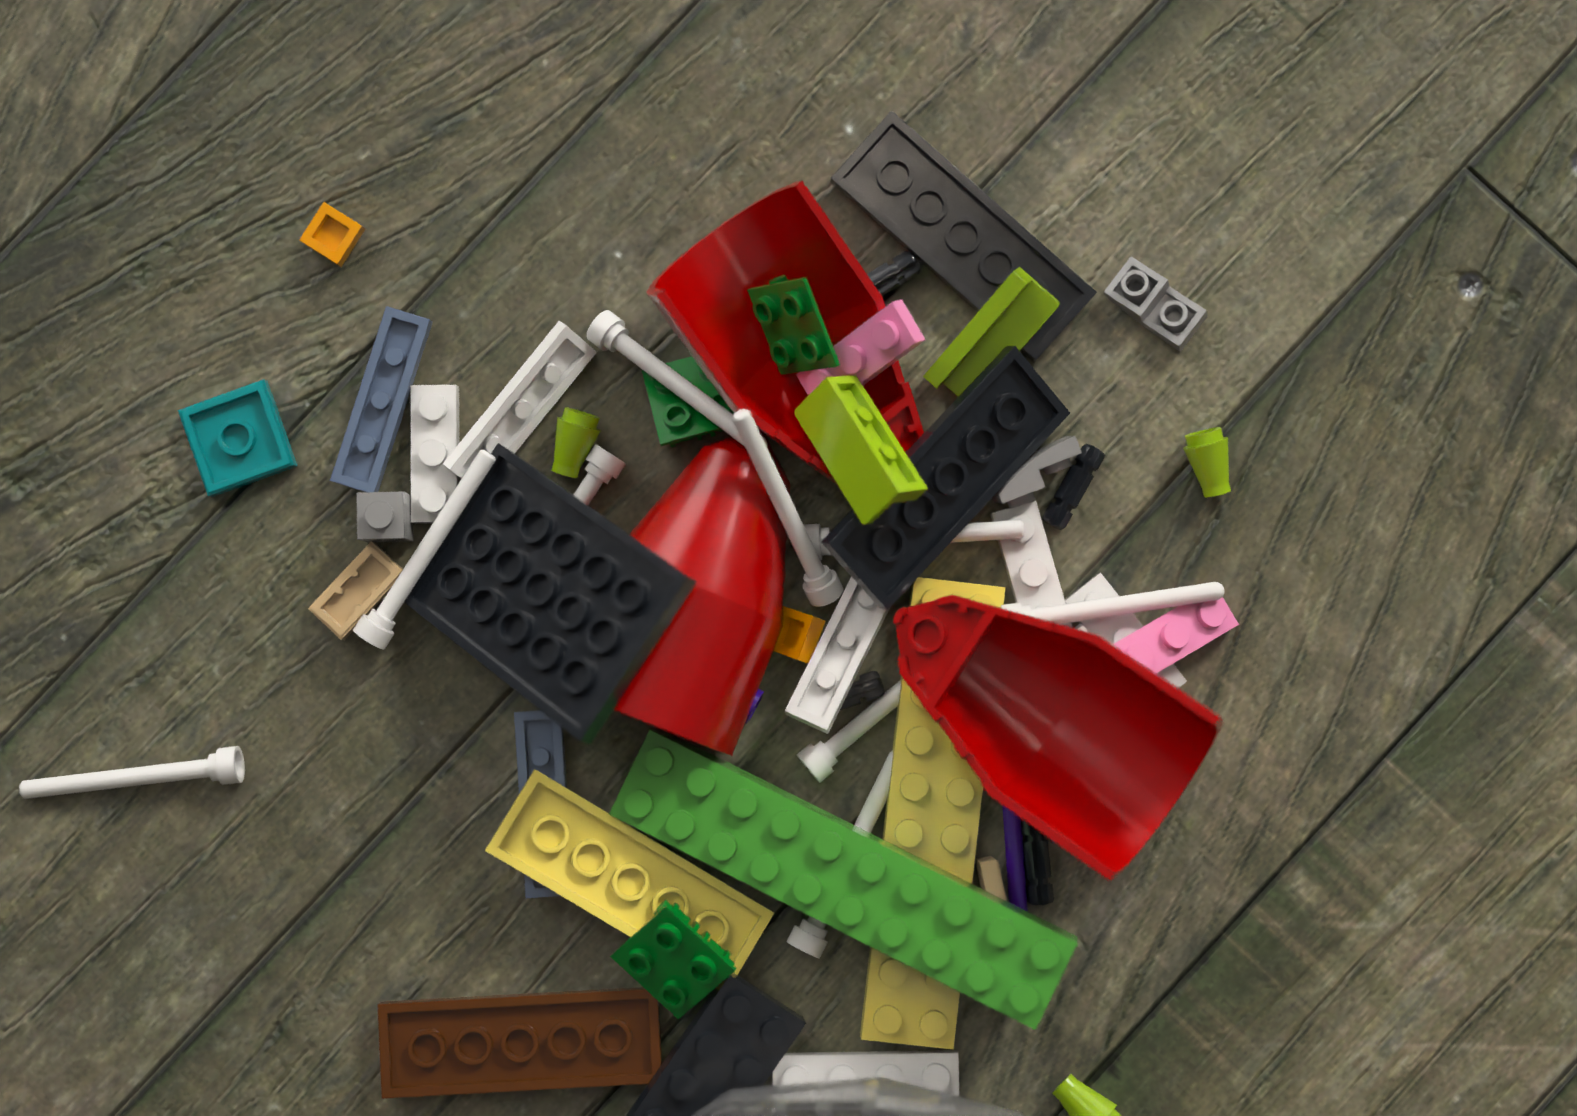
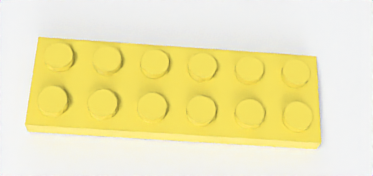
[485,769,774,975]

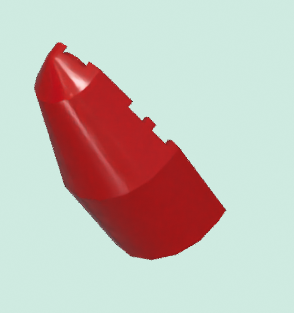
[646,180,924,486]
[613,430,790,756]
[893,595,1223,881]

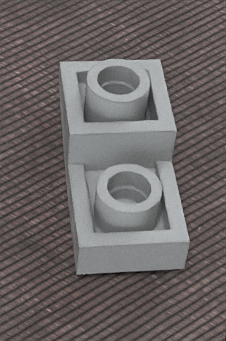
[1104,256,1208,352]
[992,436,1082,508]

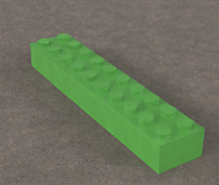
[609,728,1078,1030]

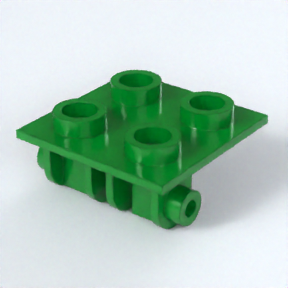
[747,275,840,375]
[642,356,736,448]
[610,900,737,1019]

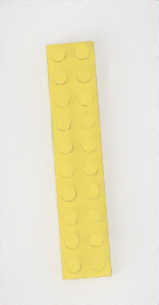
[860,577,1006,1050]

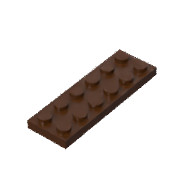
[377,987,662,1099]

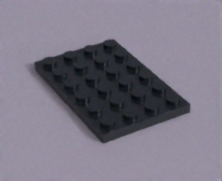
[404,443,697,745]

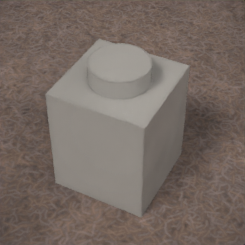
[357,491,414,543]

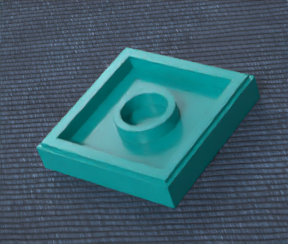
[178,379,298,497]

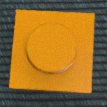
[299,202,366,267]
[774,606,826,664]

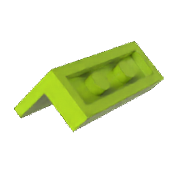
[923,267,1060,397]
[794,375,928,524]

